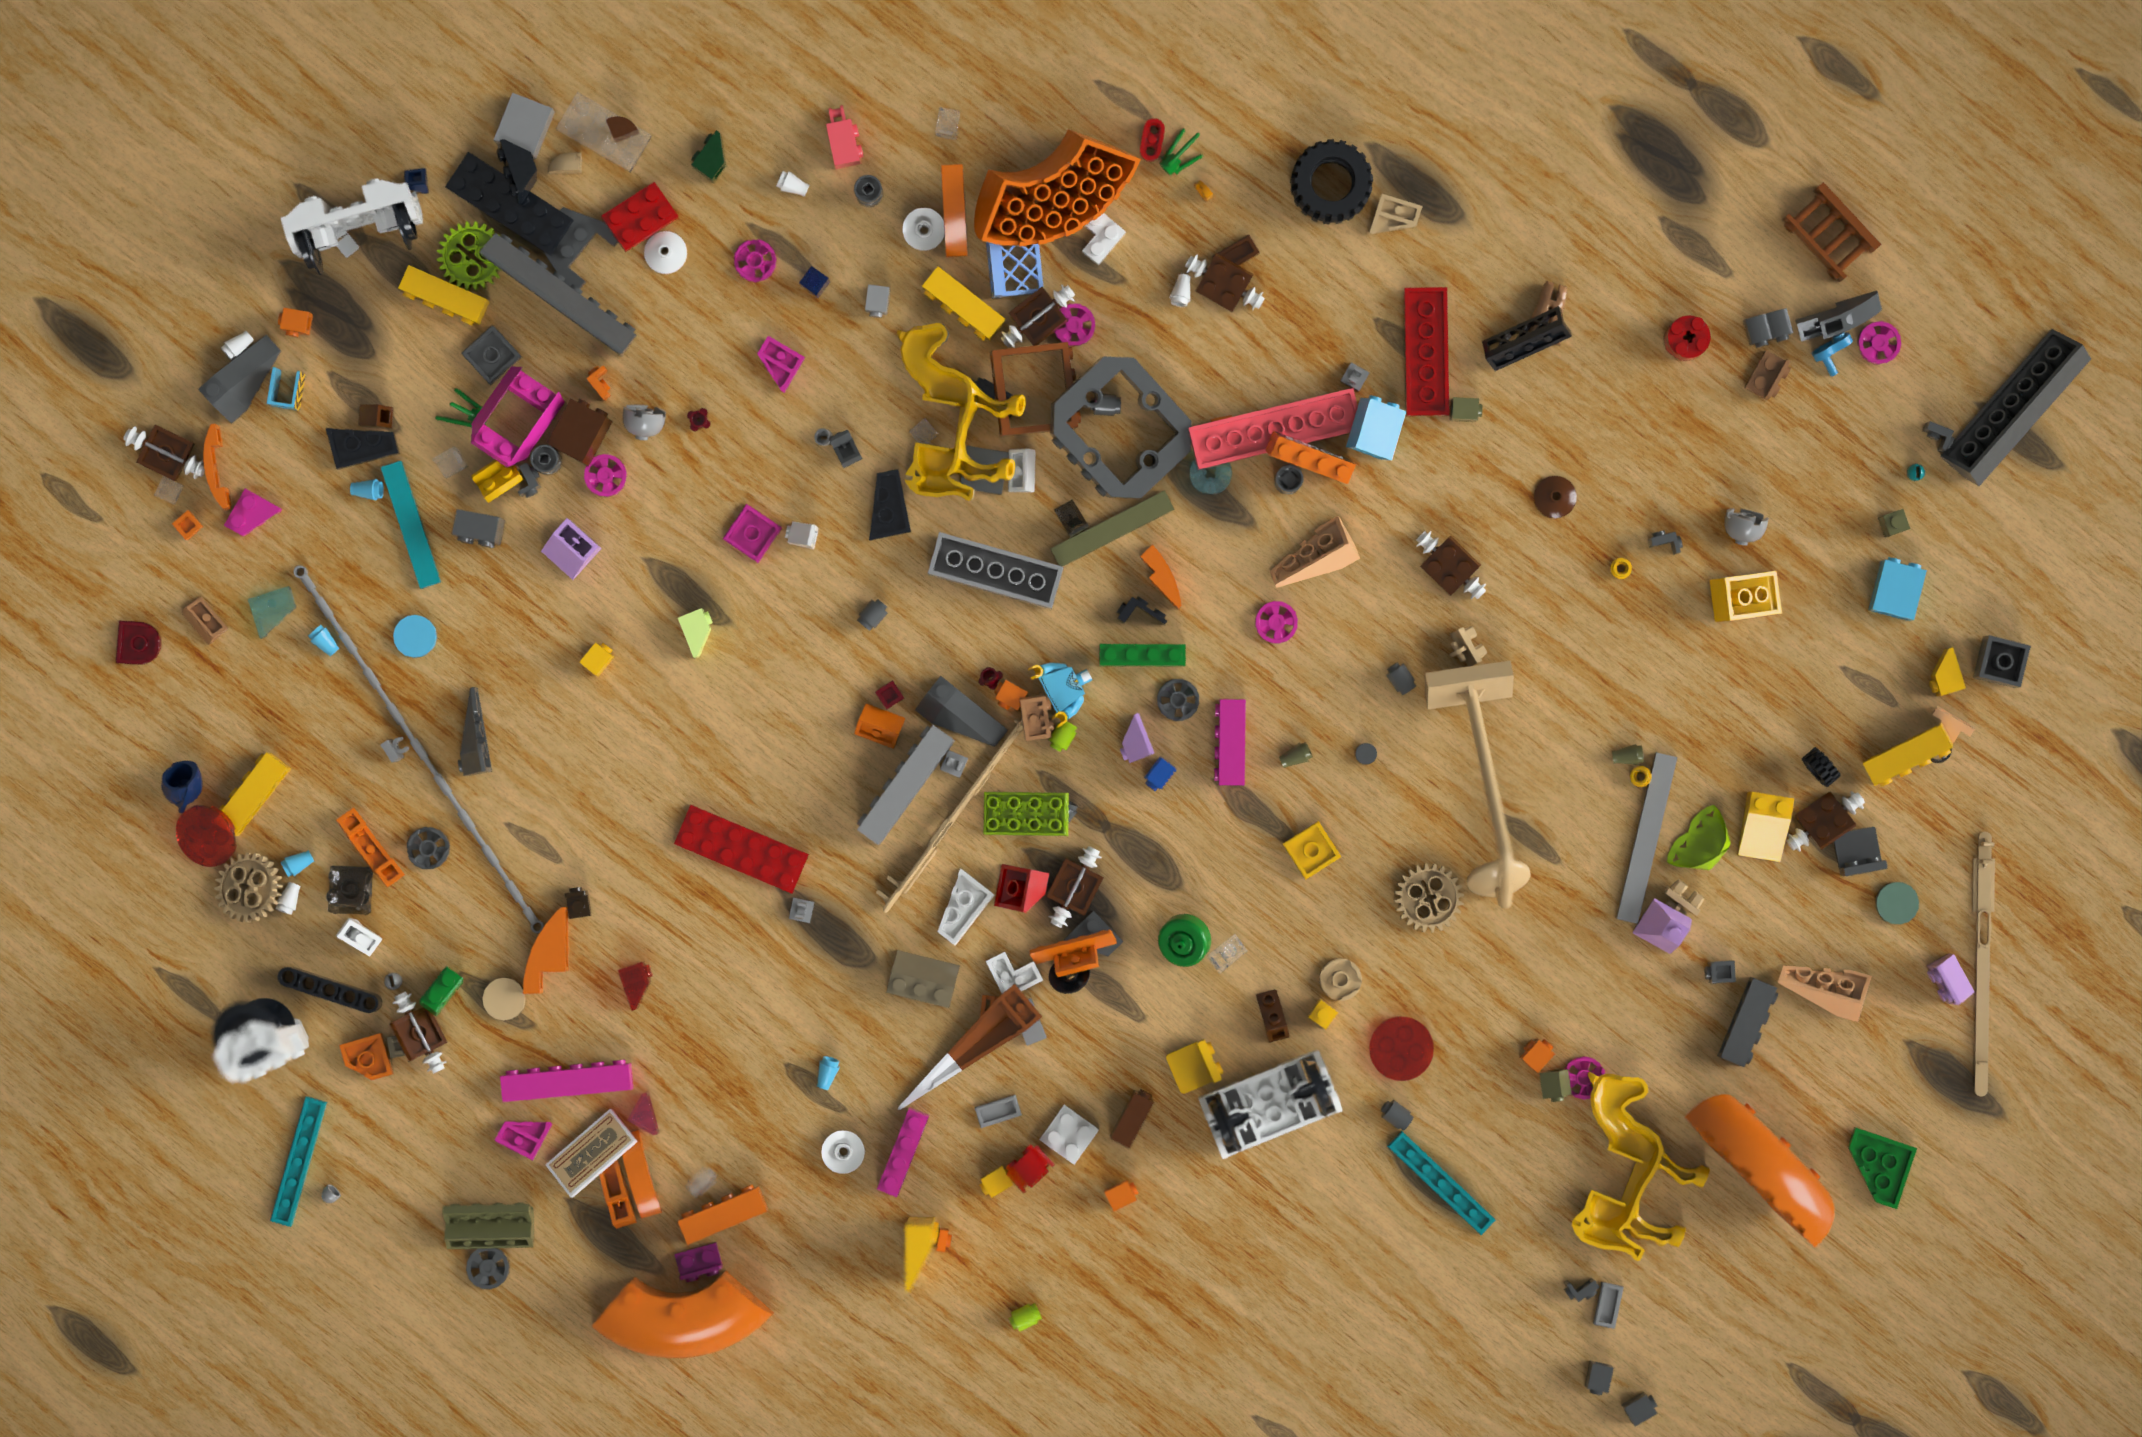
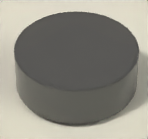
[1355,743,1377,765]

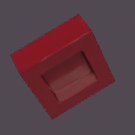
[875,680,905,710]

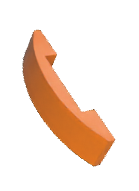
[203,424,232,510]
[336,808,405,888]
[622,1130,662,1219]

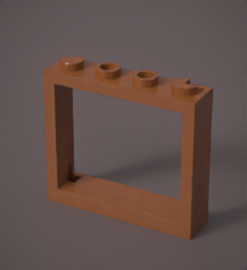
[990,342,1081,437]

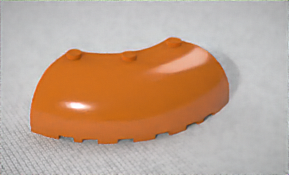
[974,129,1141,246]
[1685,1094,1834,1248]
[591,1271,774,1358]

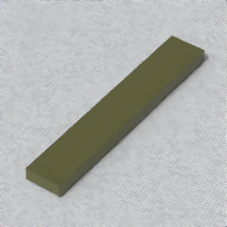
[1051,490,1174,567]

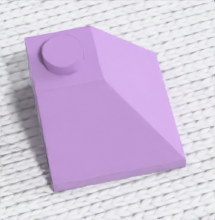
[1120,713,1154,763]
[1633,898,1692,954]

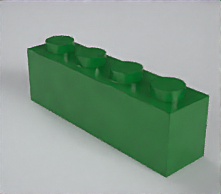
[1100,644,1186,667]

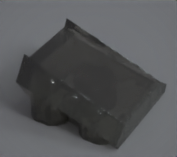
[326,866,373,915]

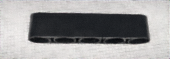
[277,967,382,1013]

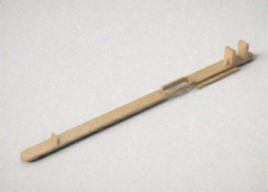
[876,719,1023,913]
[1972,832,1995,1097]

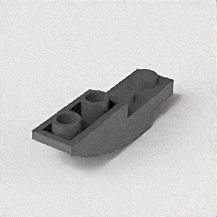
[1795,291,1882,342]

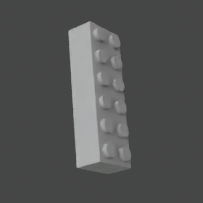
[928,532,1063,610]
[857,725,955,845]

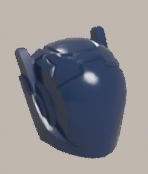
[161,761,203,813]

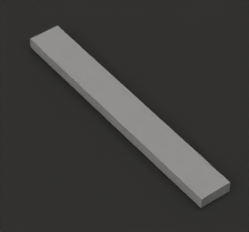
[1616,752,1678,924]

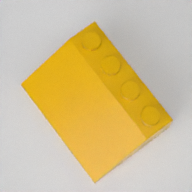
[905,1217,939,1292]

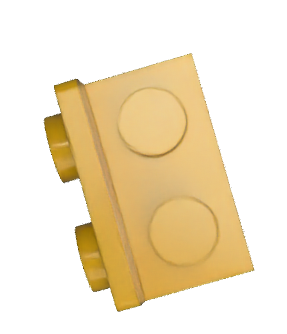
[471,460,524,503]

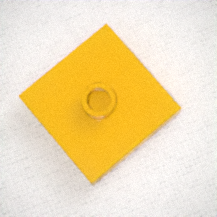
[1282,821,1341,880]

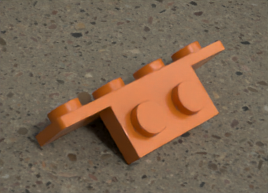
[1029,930,1117,977]

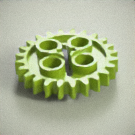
[437,221,502,291]

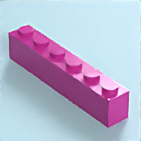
[500,1060,633,1102]

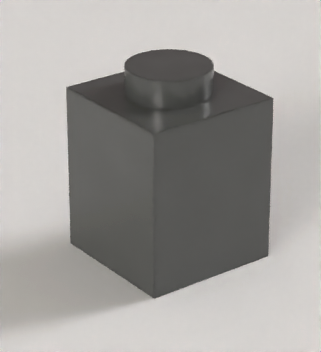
[1585,1360,1614,1395]
[1622,1392,1657,1427]

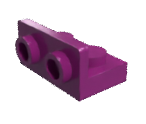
[674,1242,723,1283]

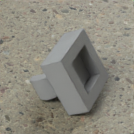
[1340,362,1369,392]
[380,737,409,762]
[940,750,968,778]
[789,898,815,923]

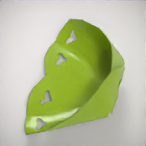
[1667,805,1731,870]

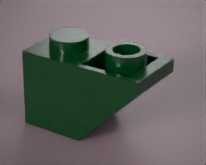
[691,130,726,183]

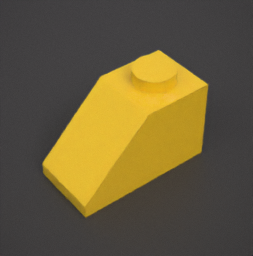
[1929,647,1966,696]

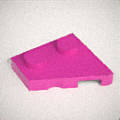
[224,489,282,536]
[494,1121,553,1161]

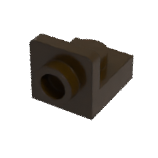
[564,887,591,919]

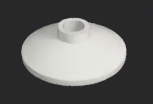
[903,208,945,251]
[644,231,687,274]
[822,1130,865,1174]

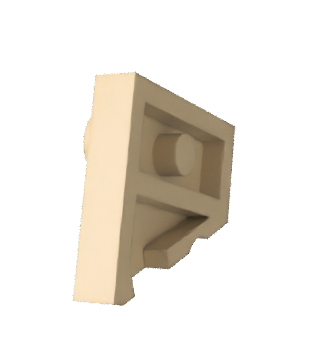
[1369,194,1422,234]

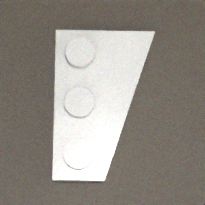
[938,868,994,946]

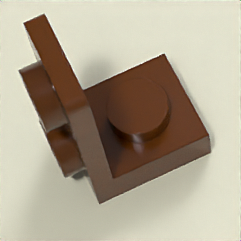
[1256,990,1289,1043]

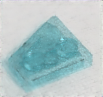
[248,586,296,639]

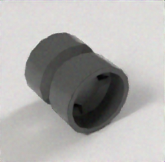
[854,175,883,207]
[530,445,562,475]
[1274,465,1304,495]

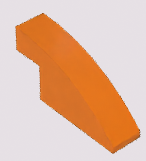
[941,164,968,257]
[523,907,569,994]

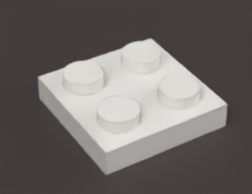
[1039,1104,1099,1165]

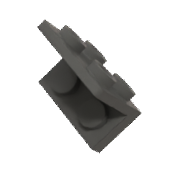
[1834,827,1888,877]

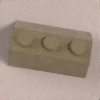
[886,950,960,1008]

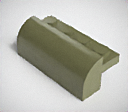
[442,1203,534,1249]

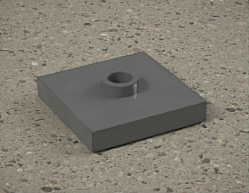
[461,325,522,385]
[960,446,1009,495]

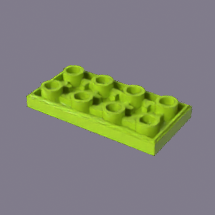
[983,792,1069,836]

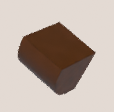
[606,116,640,143]
[358,404,394,428]

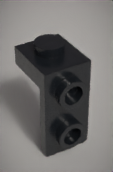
[1116,596,1167,625]

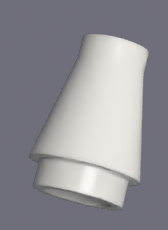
[776,171,809,196]
[1169,274,1191,307]
[221,331,254,361]
[275,882,301,915]

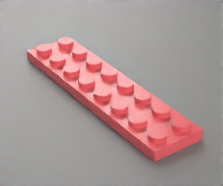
[1188,388,1358,470]

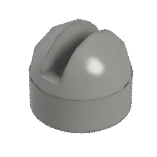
[814,428,833,446]
[384,973,402,990]
[321,1184,341,1203]

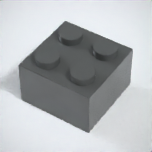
[452,509,505,548]
[1973,635,2031,688]

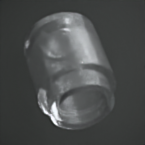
[685,1166,717,1198]

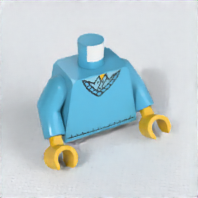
[1028,662,1092,727]

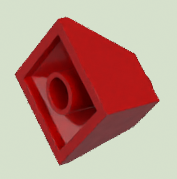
[994,864,1049,913]

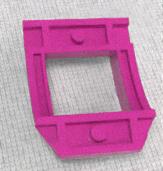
[471,366,565,467]

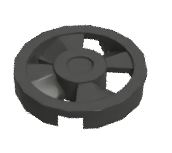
[1157,679,1199,721]
[407,827,450,869]
[466,1248,510,1289]

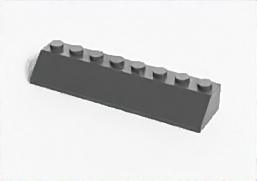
[479,233,637,356]
[1940,329,2091,486]

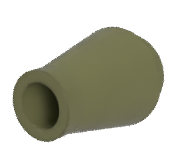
[1279,742,1313,768]
[1612,744,1644,765]

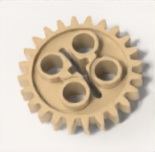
[214,852,283,923]
[1394,863,1464,933]

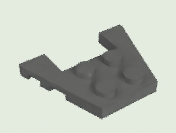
[543,207,618,289]

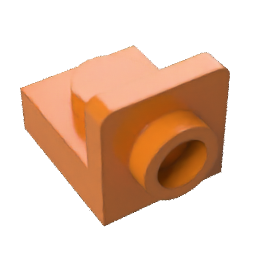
[586,366,611,401]

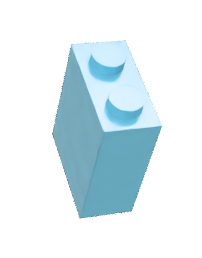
[1346,395,1406,460]
[1868,557,1927,621]

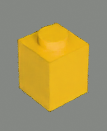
[579,642,614,677]
[1307,999,1338,1030]
[980,1165,1014,1198]

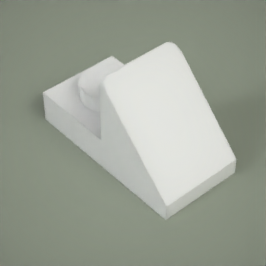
[336,918,382,956]

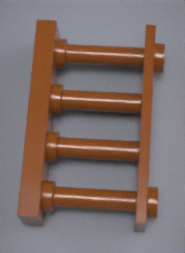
[1782,182,1882,282]

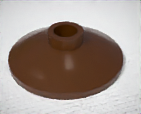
[1534,476,1577,518]

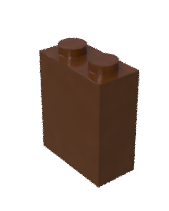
[546,398,613,466]
[1110,1089,1154,1149]

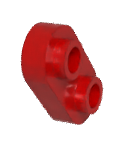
[1140,118,1165,162]

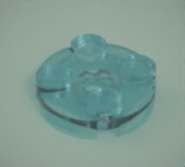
[1189,459,1232,495]

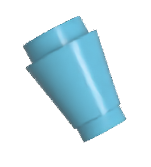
[350,479,384,500]
[308,625,339,656]
[280,850,314,877]
[817,1056,840,1090]

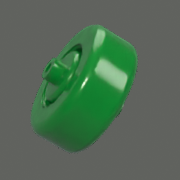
[1158,914,1211,967]

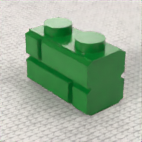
[419,966,463,1017]

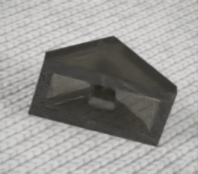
[1054,499,1089,538]

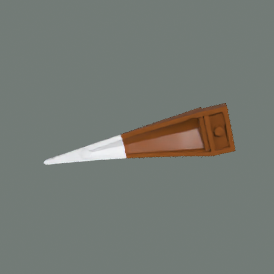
[898,984,1042,1110]

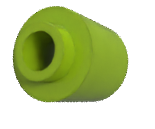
[1048,721,1078,752]
[1009,1303,1042,1332]

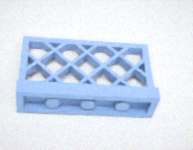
[986,242,1044,299]

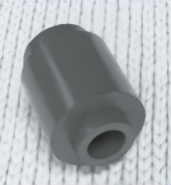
[1090,394,1121,416]
[857,599,888,631]
[1386,662,1416,695]
[1380,1100,1414,1130]

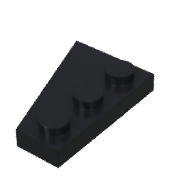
[326,428,400,470]
[869,469,911,541]

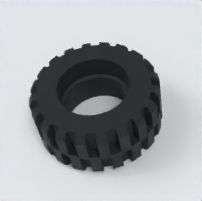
[1290,139,1373,225]

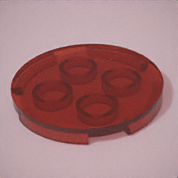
[176,805,237,867]
[1369,1016,1434,1081]

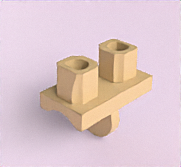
[1449,626,1487,667]
[1664,879,1704,916]

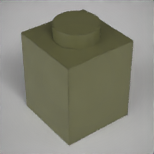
[1450,397,1482,422]
[1878,509,1910,538]
[1539,1069,1571,1102]

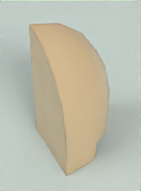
[548,152,582,174]

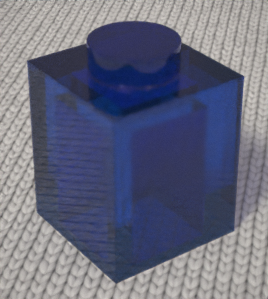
[799,266,830,299]

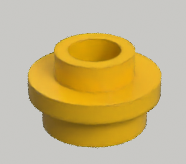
[1610,558,1632,579]
[1630,766,1652,787]

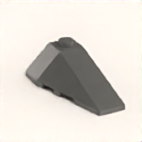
[198,335,281,423]
[915,676,1008,747]
[458,687,492,776]

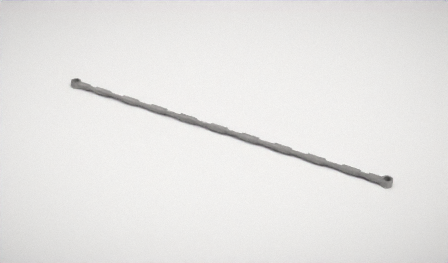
[294,565,545,933]

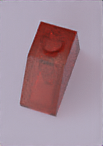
[618,961,653,1011]

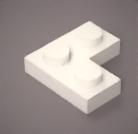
[1082,213,1126,265]
[986,952,1043,994]

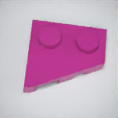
[757,336,805,393]

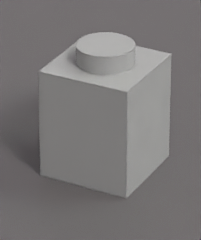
[865,284,890,318]

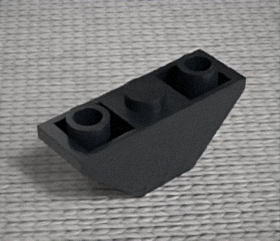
[497,139,537,204]

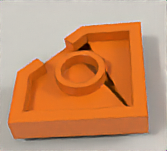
[339,1033,394,1080]

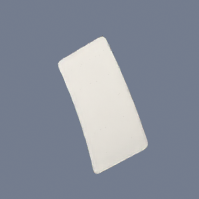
[336,231,359,258]

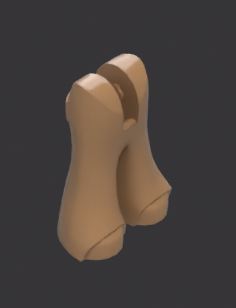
[1528,281,1567,346]

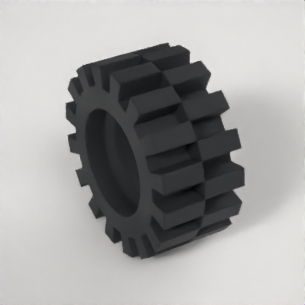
[1801,747,1841,787]

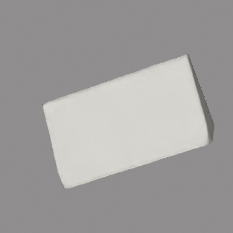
[1008,448,1035,492]

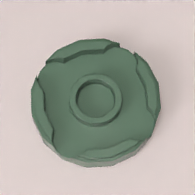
[1875,882,1919,925]

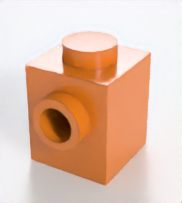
[278,308,313,337]
[994,680,1028,711]
[1519,1039,1555,1073]
[1104,1179,1139,1212]

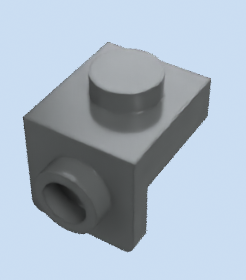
[829,430,862,468]
[518,463,541,498]
[1648,530,1683,555]
[1704,960,1736,984]
[1564,1278,1600,1302]

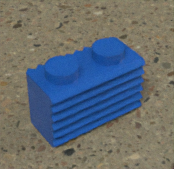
[1144,757,1176,791]

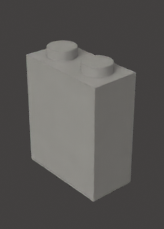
[494,92,555,159]

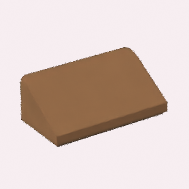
[182,596,228,645]

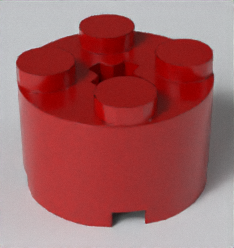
[1664,315,1711,361]
[1006,1145,1055,1194]

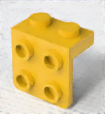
[1166,1039,1224,1094]

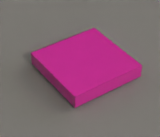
[723,504,782,563]

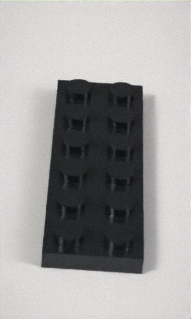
[445,152,574,256]

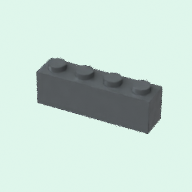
[1717,977,1778,1067]

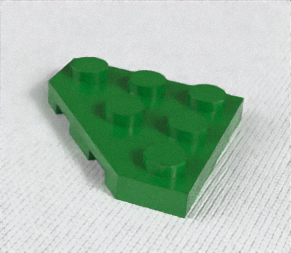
[1848,1127,1917,1209]

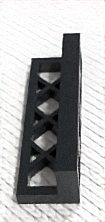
[1482,306,1572,371]

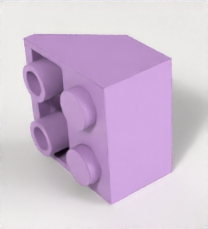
[541,518,602,580]
[1927,954,1974,1005]

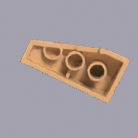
[1270,516,1360,588]
[1778,966,1872,1022]

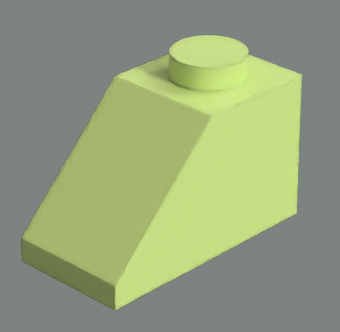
[678,608,713,659]

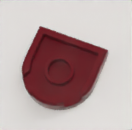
[115,620,162,665]

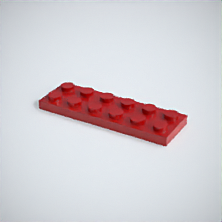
[1404,287,1449,416]
[674,805,809,894]

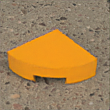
[1194,180,1213,202]

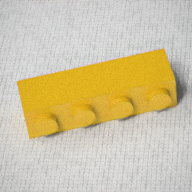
[398,265,490,326]
[922,266,1005,341]
[1863,723,1953,787]
[214,752,291,836]

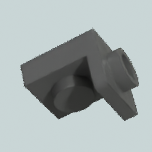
[1922,421,1954,452]

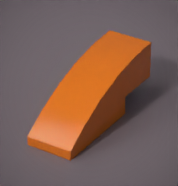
[1140,544,1182,609]
[599,1159,637,1229]

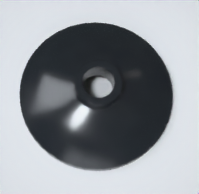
[1048,964,1090,994]

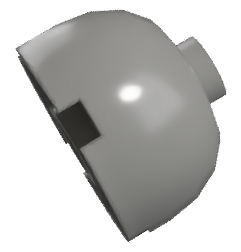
[623,404,666,440]
[1724,508,1769,545]

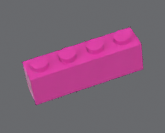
[1214,699,1246,786]
[877,1107,929,1197]

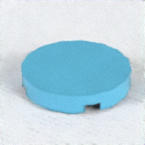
[393,615,437,658]

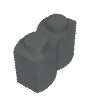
[1743,308,1793,348]

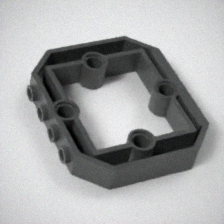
[1050,356,1192,498]

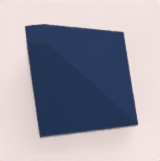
[404,168,429,194]

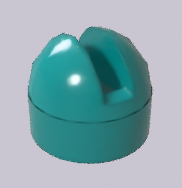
[1907,464,1925,481]

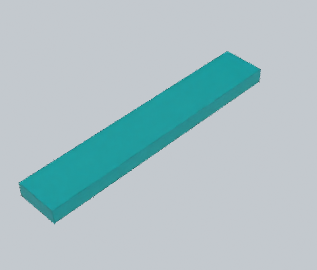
[381,461,442,589]
[270,1096,327,1227]
[1387,1131,1496,1235]

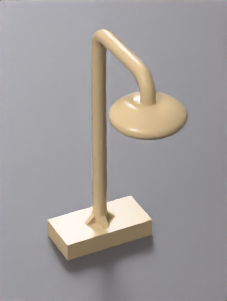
[1425,661,1531,909]

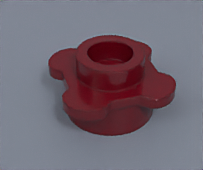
[687,408,711,432]
[978,667,1003,690]

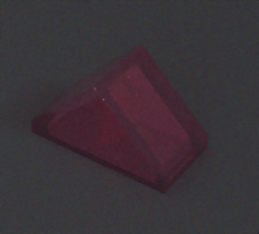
[627,1091,660,1135]

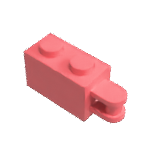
[826,105,864,169]

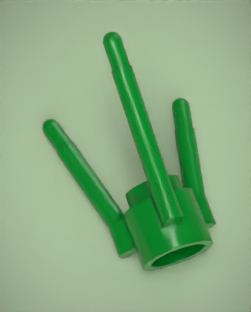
[1159,129,1203,176]
[435,388,488,428]

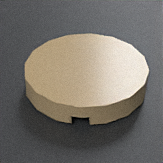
[1319,958,1362,1001]
[482,977,526,1020]

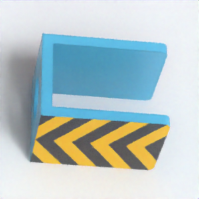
[267,367,306,411]

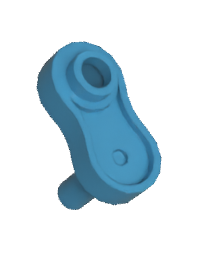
[1811,332,1853,377]

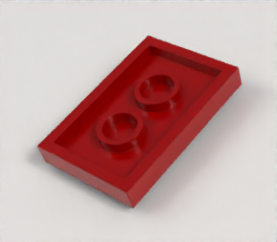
[601,182,679,252]

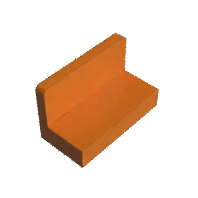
[854,704,905,749]

